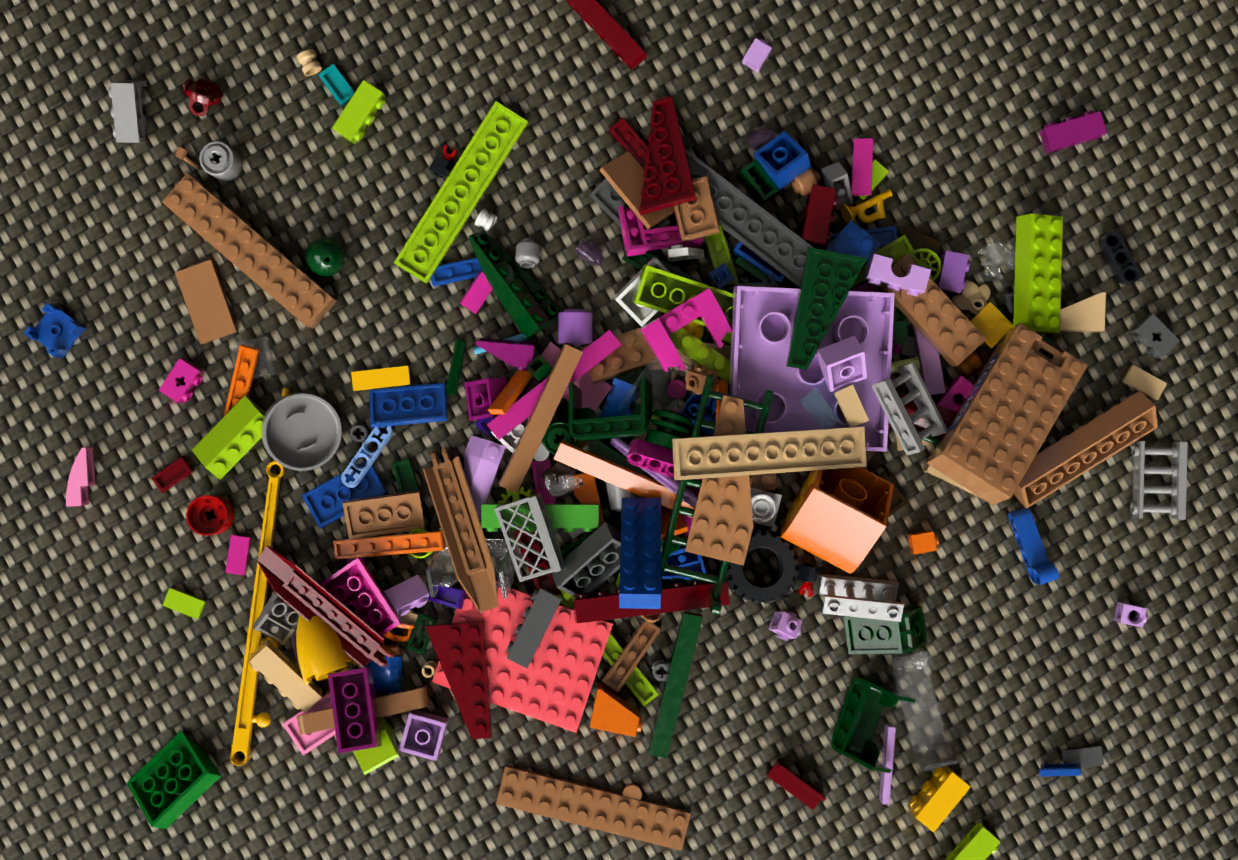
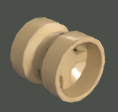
[297,49,322,76]

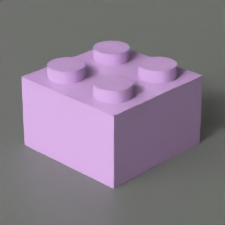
[399,709,449,761]

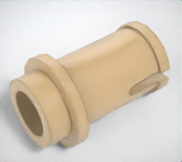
[422,661,437,678]

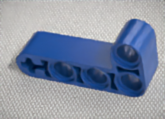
[1008,507,1059,585]

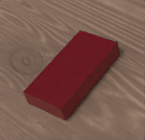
[151,456,195,494]

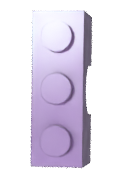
[864,254,931,296]

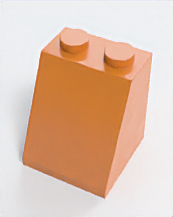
[590,682,643,737]

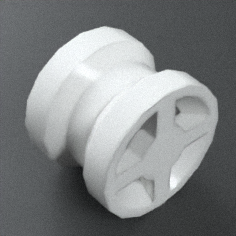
[475,209,497,233]

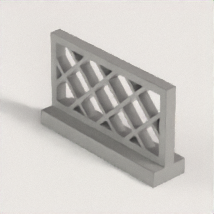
[494,492,566,582]

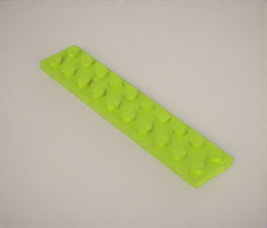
[394,101,529,284]

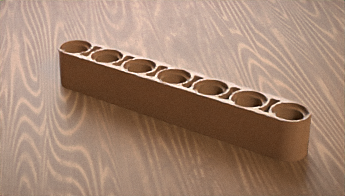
[296,686,430,735]

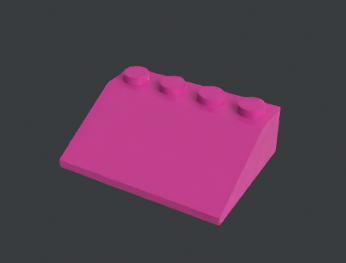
[320,557,402,636]

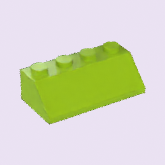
[192,395,266,480]

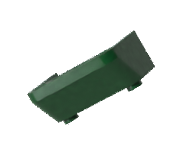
[569,376,653,441]
[831,678,916,773]

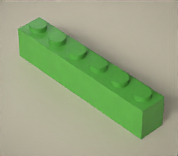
[481,503,599,532]

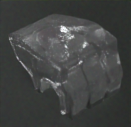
[545,474,585,496]

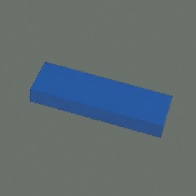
[431,257,484,287]

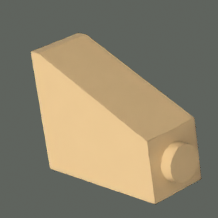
[1060,292,1106,332]

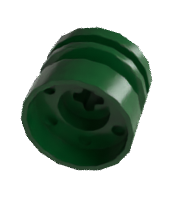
[645,410,693,450]

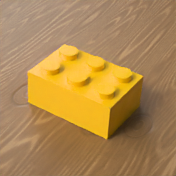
[908,763,970,833]

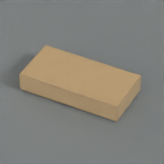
[1122,365,1167,400]
[834,384,869,427]

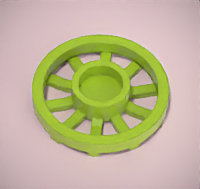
[910,248,941,281]

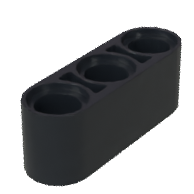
[1098,231,1140,285]

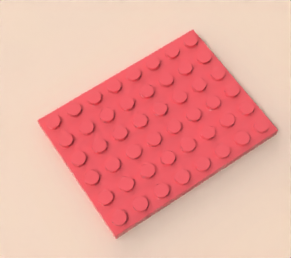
[432,582,613,733]

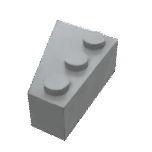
[109,80,147,143]

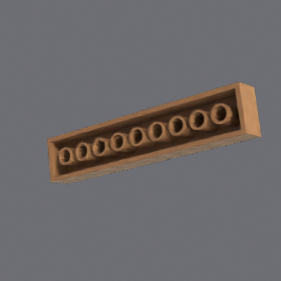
[162,173,338,329]

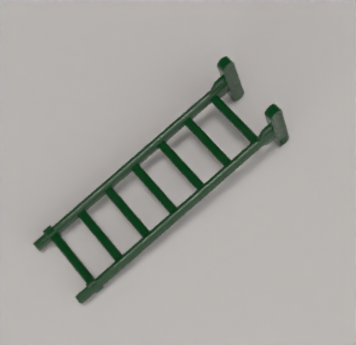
[661,374,774,615]

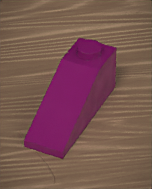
[476,337,534,371]

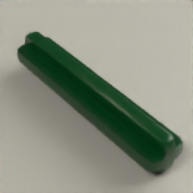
[446,339,466,395]

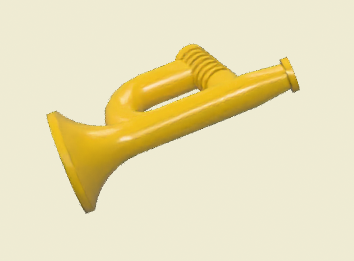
[840,189,892,224]

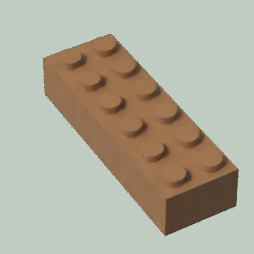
[878,253,986,367]

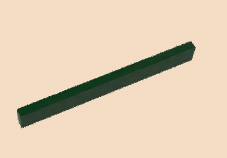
[648,611,703,758]

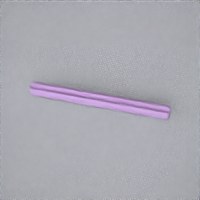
[610,437,698,509]

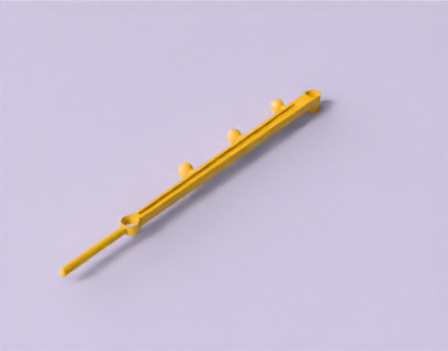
[230,388,290,766]

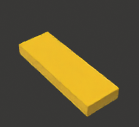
[351,366,411,391]

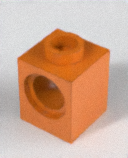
[907,530,939,555]

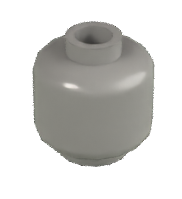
[515,238,540,269]

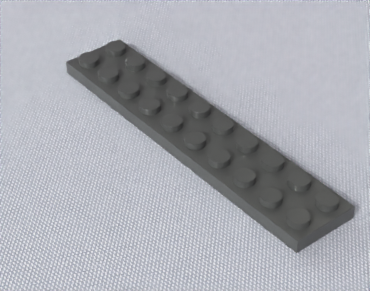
[685,148,813,288]

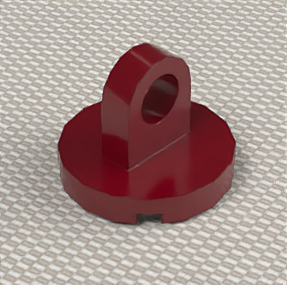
[183,78,224,117]

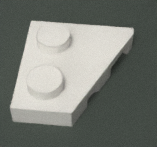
[667,245,705,262]

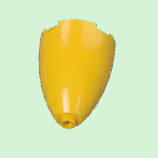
[296,614,359,685]

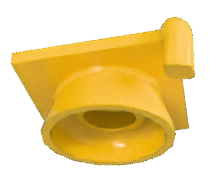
[970,302,1013,348]

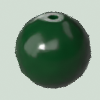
[306,237,346,277]

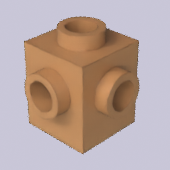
[685,365,717,395]

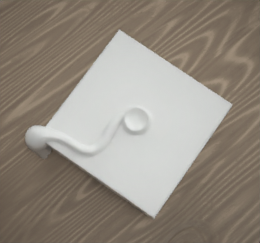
[750,487,782,531]

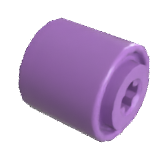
[558,309,593,345]

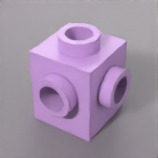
[768,611,803,641]

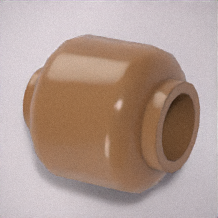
[791,168,821,196]

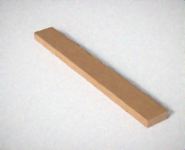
[499,343,583,493]

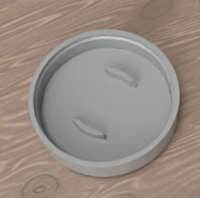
[261,393,342,471]

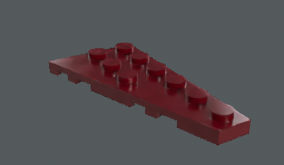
[639,96,696,215]
[425,622,492,739]

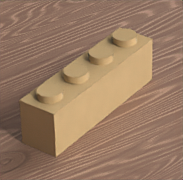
[249,639,322,713]

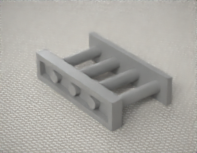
[871,362,948,455]
[1130,441,1188,520]
[819,574,904,622]

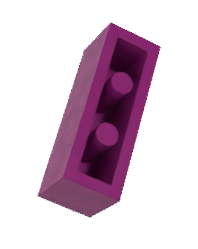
[1039,110,1107,154]

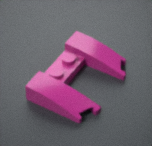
[618,205,704,257]
[640,288,732,372]

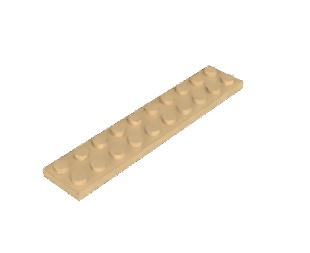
[672,427,867,480]

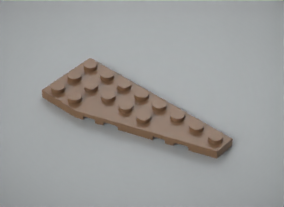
[685,395,753,566]

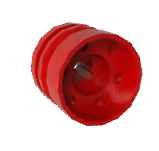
[186,495,234,536]

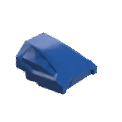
[364,655,403,693]

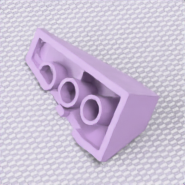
[464,435,507,520]

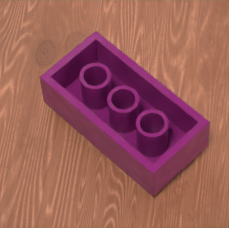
[328,668,382,754]

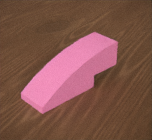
[66,447,95,507]

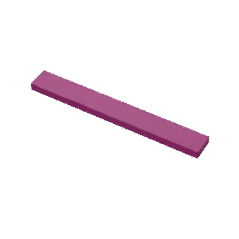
[487,330,621,440]

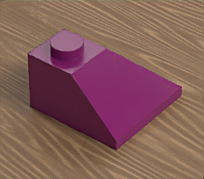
[464,377,507,421]

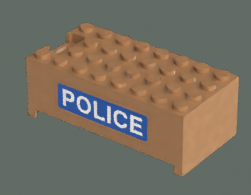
[926,323,1088,505]

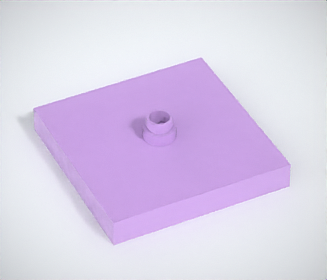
[729,286,895,452]

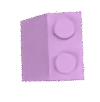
[817,336,867,392]

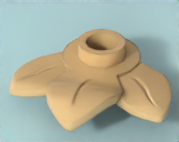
[952,280,991,315]

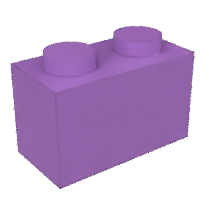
[935,251,970,295]

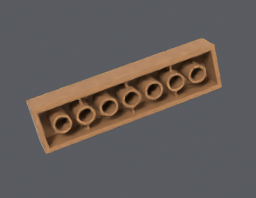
[1014,391,1158,509]

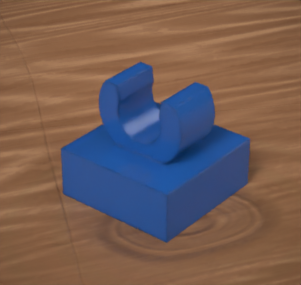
[708,263,735,289]

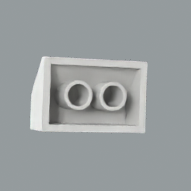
[613,257,669,327]

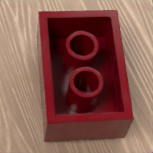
[800,184,838,250]

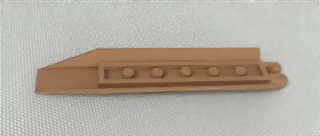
[423,448,499,613]

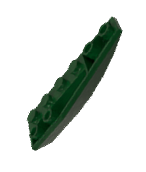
[469,230,561,339]

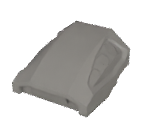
[253,591,299,645]

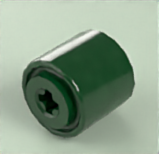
[543,419,579,455]

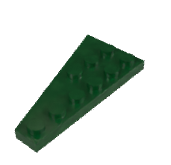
[786,247,868,370]

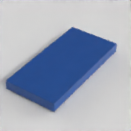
[369,383,448,428]
[302,460,388,529]

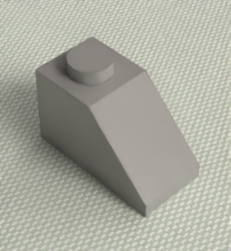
[821,162,854,211]

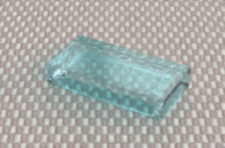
[799,388,839,429]

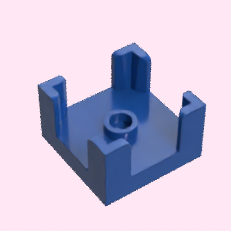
[23,303,86,358]

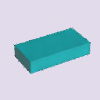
[318,64,355,107]

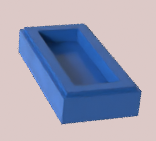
[1040,763,1082,777]

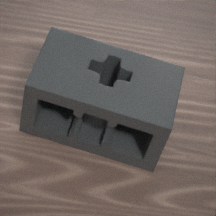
[1130,313,1180,358]

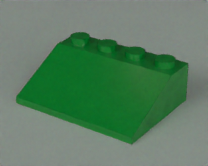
[127,730,221,829]

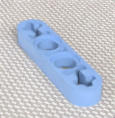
[341,426,393,488]

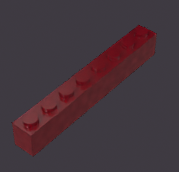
[573,580,730,624]

